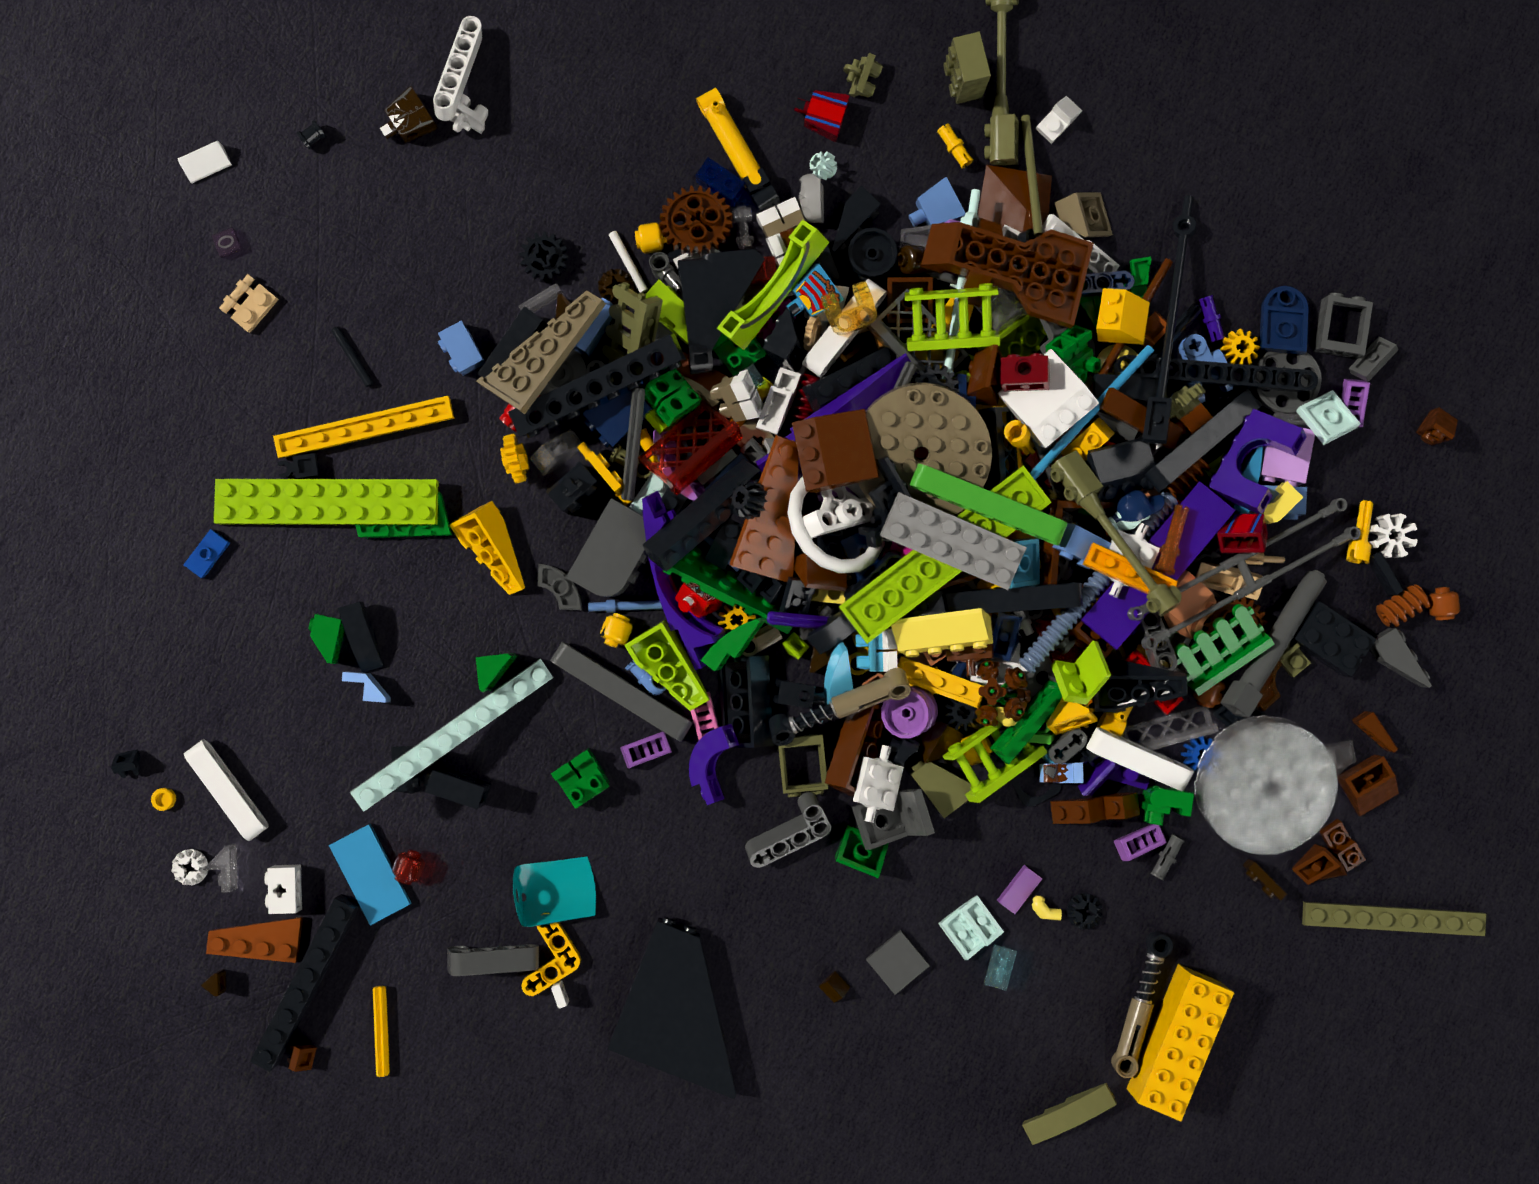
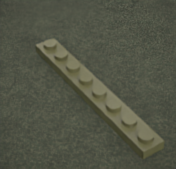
[1302,901,1486,936]

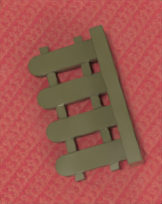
[602,282,663,382]

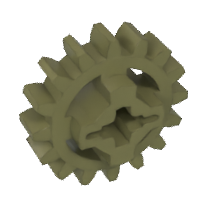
[1170,383,1206,420]

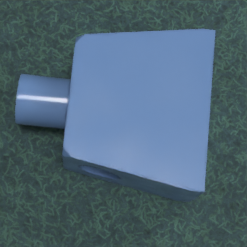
[909,177,966,230]

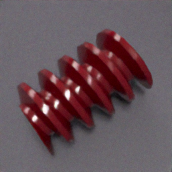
[788,374,819,421]

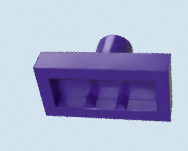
[1108,765,1150,790]

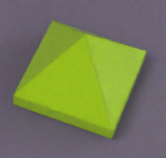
[782,632,810,659]

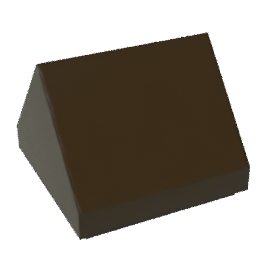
[201,969,226,996]
[819,971,850,1003]

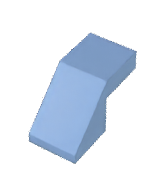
[342,672,391,703]

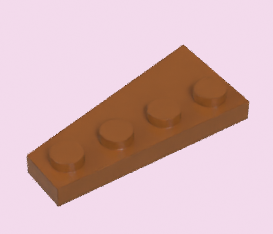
[206,916,303,963]

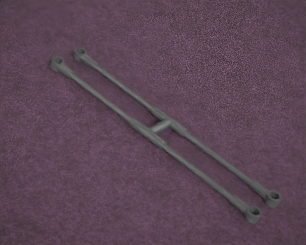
[1127,498,1361,650]

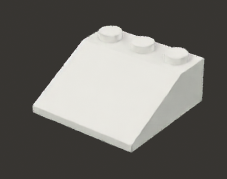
[997,349,1099,448]

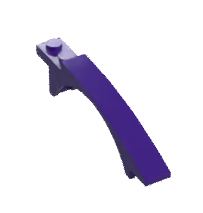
[642,491,726,670]

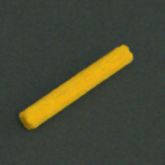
[373,986,390,1077]

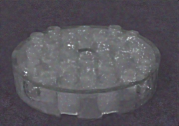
[1194,716,1338,855]

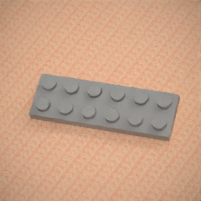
[880,492,1027,590]

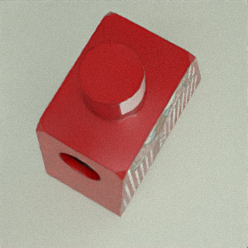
[675,582,724,618]

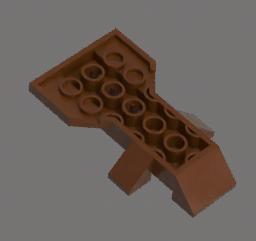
[920,218,1094,328]

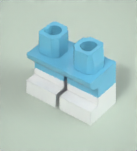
[855,629,898,672]

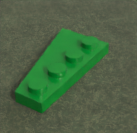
[355,492,452,538]

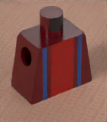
[794,90,850,142]
[1217,511,1268,553]

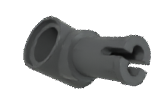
[649,252,682,294]

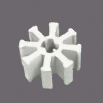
[1369,513,1418,558]

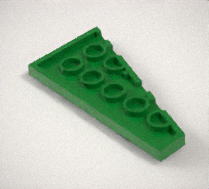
[663,546,793,634]

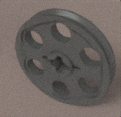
[1253,352,1321,414]

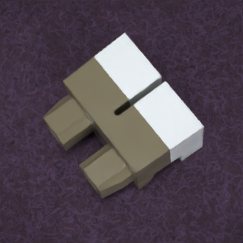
[756,197,805,238]
[710,370,764,422]

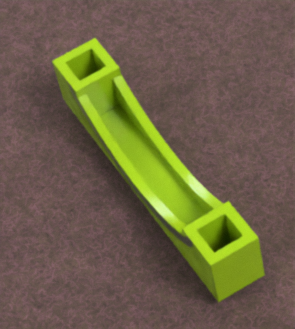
[717,219,829,350]

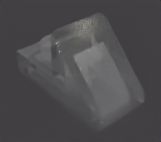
[203,844,238,892]

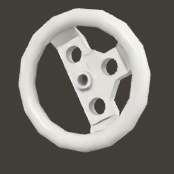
[787,477,885,574]

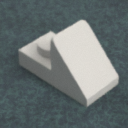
[1036,96,1082,144]

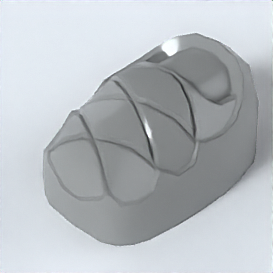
[798,174,824,223]

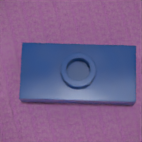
[183,529,230,579]

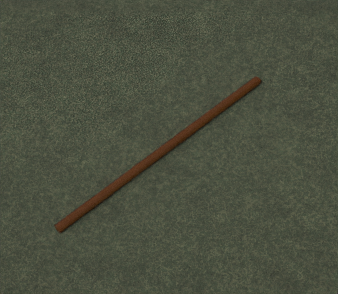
[1050,258,1173,465]

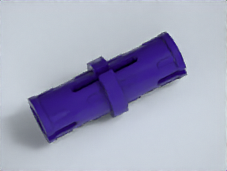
[1199,295,1225,342]

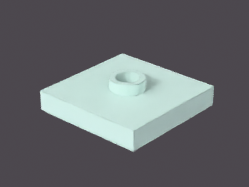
[1296,390,1361,445]

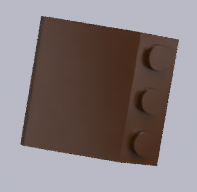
[792,409,879,493]

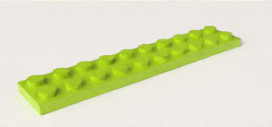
[839,465,1052,644]
[214,479,439,525]

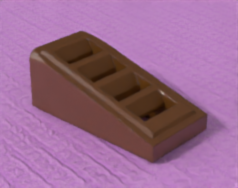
[1352,711,1398,752]

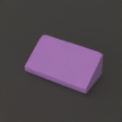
[997,865,1042,914]

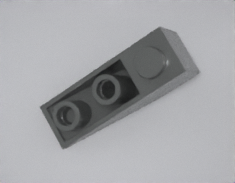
[1370,628,1432,688]

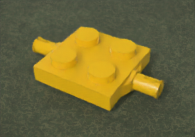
[577,442,633,506]

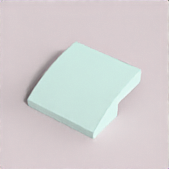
[938,896,1004,960]

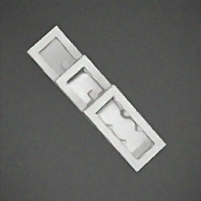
[756,365,807,435]

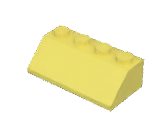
[891,608,993,657]

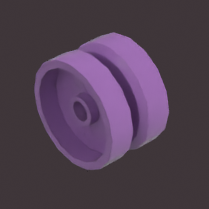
[881,686,938,738]

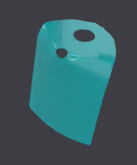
[513,856,596,927]

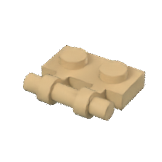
[219,274,279,333]

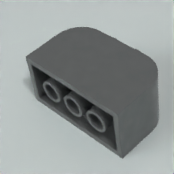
[566,498,649,598]

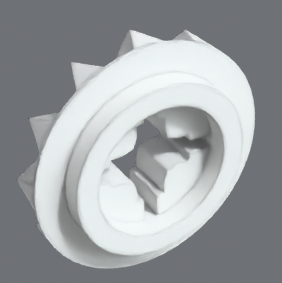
[171,849,208,885]

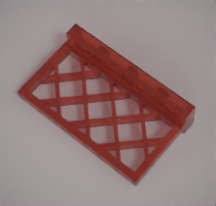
[638,401,743,496]

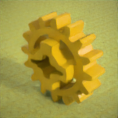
[500,434,529,483]

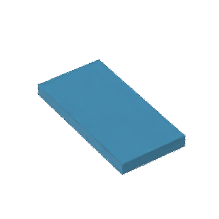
[329,824,411,925]

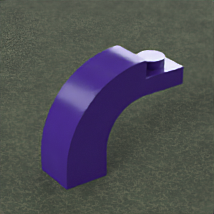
[689,724,739,805]

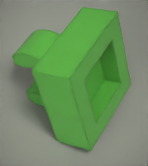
[1028,724,1056,745]

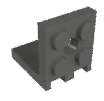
[852,789,935,850]

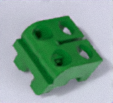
[1045,325,1101,383]
[713,333,767,377]
[644,369,702,427]
[551,748,610,809]
[1139,786,1194,825]

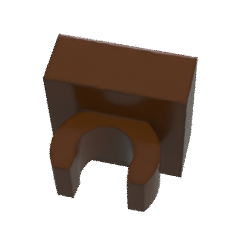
[287,1045,317,1072]

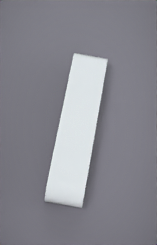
[433,16,482,121]
[802,279,887,378]
[1086,727,1194,791]
[184,739,269,841]

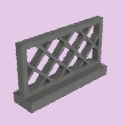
[867,289,969,382]

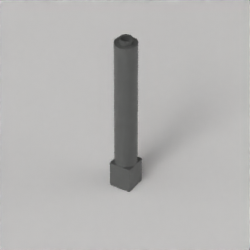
[1220,570,1327,718]

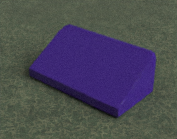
[1078,758,1120,797]

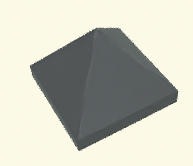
[740,438,767,467]

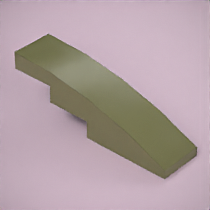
[1022,1083,1117,1145]

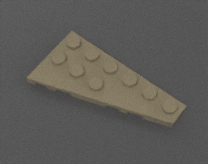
[476,291,606,414]

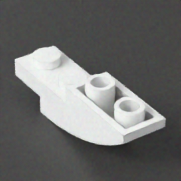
[1042,214,1120,284]

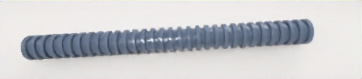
[1019,491,1179,673]

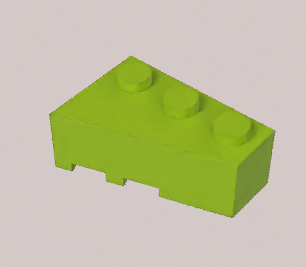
[645,279,688,346]

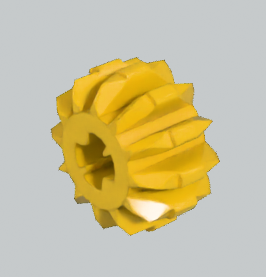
[1220,329,1260,365]
[718,604,756,633]

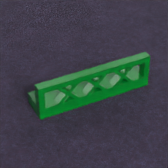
[990,681,1062,764]

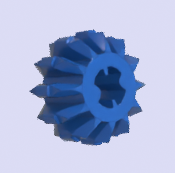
[1181,735,1221,774]

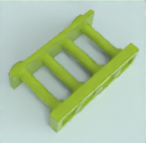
[905,283,1000,351]
[943,721,1048,803]

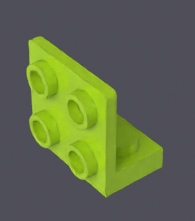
[1051,641,1111,705]

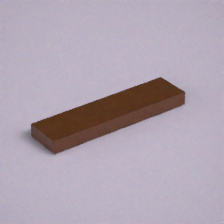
[1099,388,1183,449]

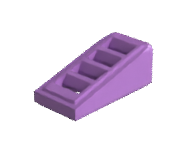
[1341,379,1370,427]
[620,732,672,768]
[1114,824,1167,861]

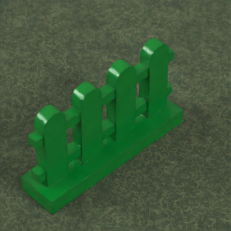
[1174,604,1275,696]

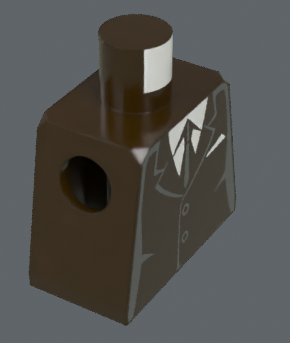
[380,86,438,142]

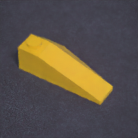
[449,501,525,595]

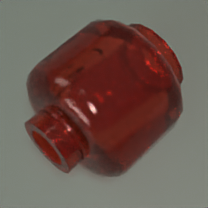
[392,849,425,885]

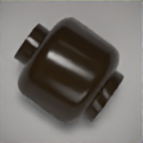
[896,245,927,275]

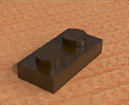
[1243,859,1287,901]

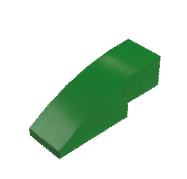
[701,618,766,671]

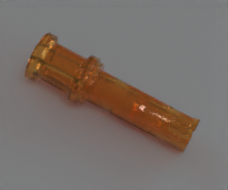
[1154,505,1190,575]

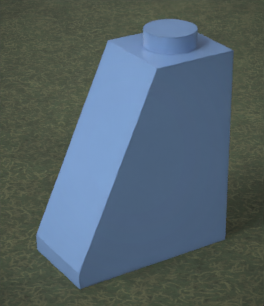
[573,298,613,359]

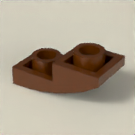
[1319,819,1366,872]

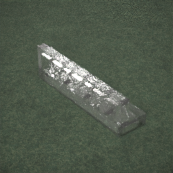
[1122,706,1219,750]

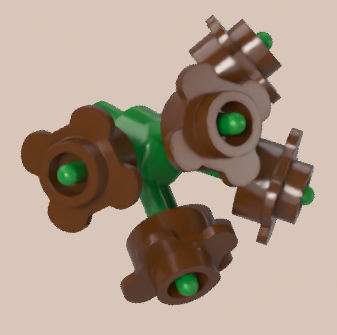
[975,660,1032,726]

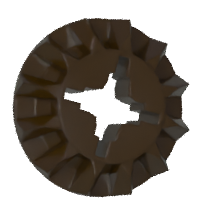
[598,269,634,305]

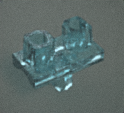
[984,944,1017,991]

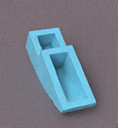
[824,641,853,706]

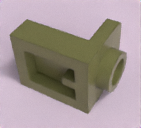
[1278,642,1311,677]

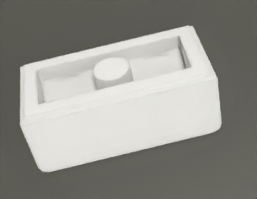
[178,141,232,184]

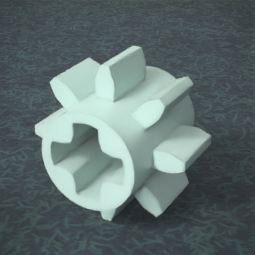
[810,152,837,180]

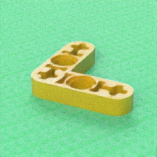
[522,913,581,996]

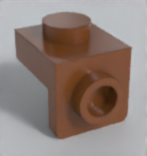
[1142,310,1167,347]

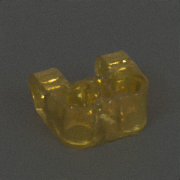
[821,281,877,335]

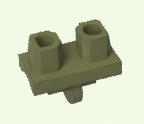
[843,53,883,98]

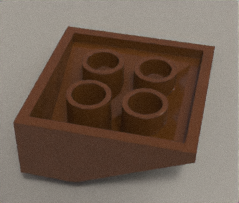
[978,165,1052,232]

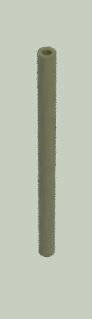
[1021,115,1043,237]

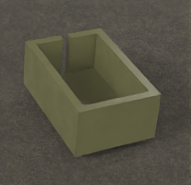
[944,31,991,104]

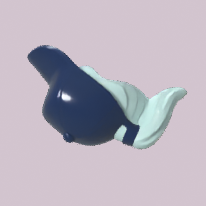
[1108,490,1165,531]

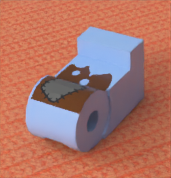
[1039,763,1083,783]

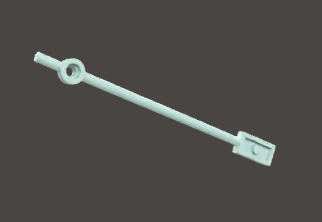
[942,189,981,379]

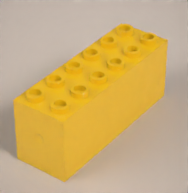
[1127,964,1234,1121]

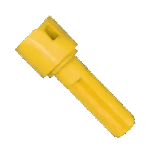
[1004,420,1035,456]
[1346,500,1373,564]

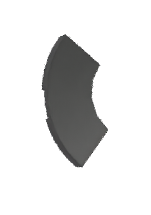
[538,564,582,610]

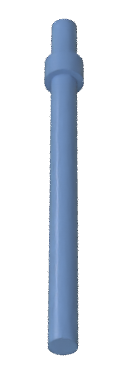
[588,600,723,613]

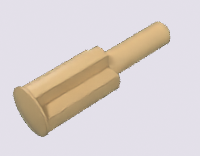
[1238,553,1285,565]

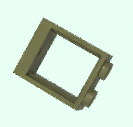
[778,734,828,797]

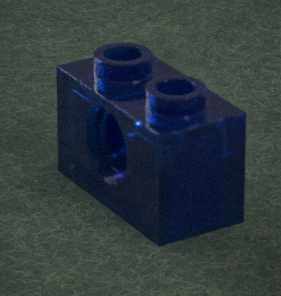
[695,157,745,207]

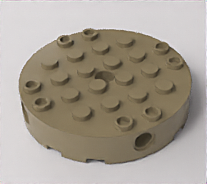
[858,382,992,516]

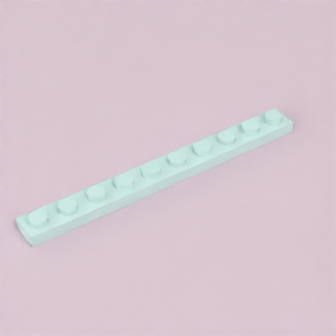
[350,659,554,812]

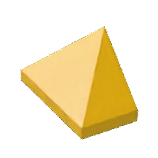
[1046,697,1098,735]

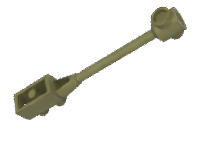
[984,0,1019,166]
[1050,450,1182,617]

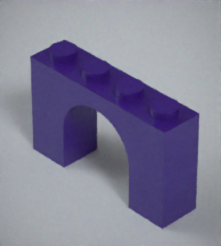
[1209,409,1307,514]

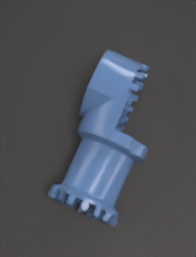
[625,660,666,696]

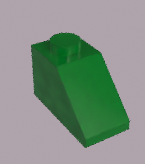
[309,614,345,664]

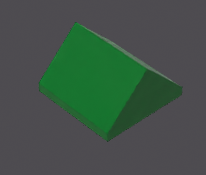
[475,653,518,692]
[835,825,889,878]

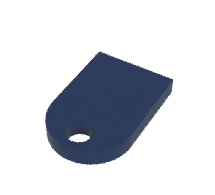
[1259,286,1308,355]

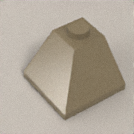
[1055,192,1113,237]

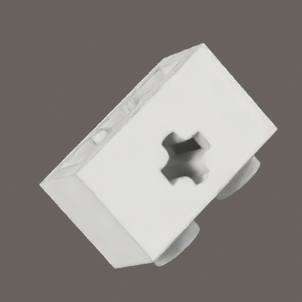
[265,865,302,914]

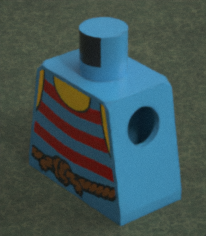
[786,263,844,317]

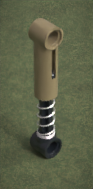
[768,668,911,746]
[1111,931,1173,1078]

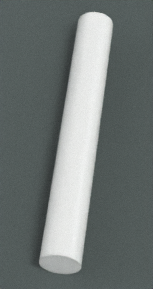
[609,231,648,293]

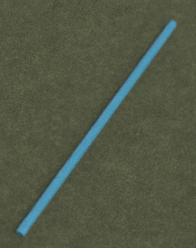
[1030,345,1154,480]

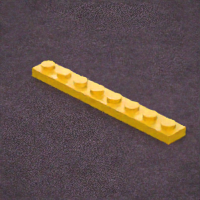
[273,396,454,459]

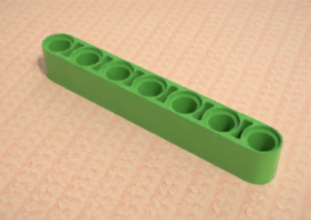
[909,463,1068,545]

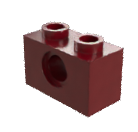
[1001,353,1050,392]

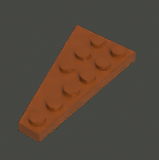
[729,435,799,582]

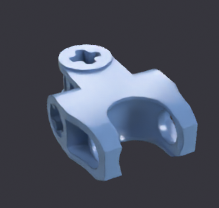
[1179,334,1233,403]

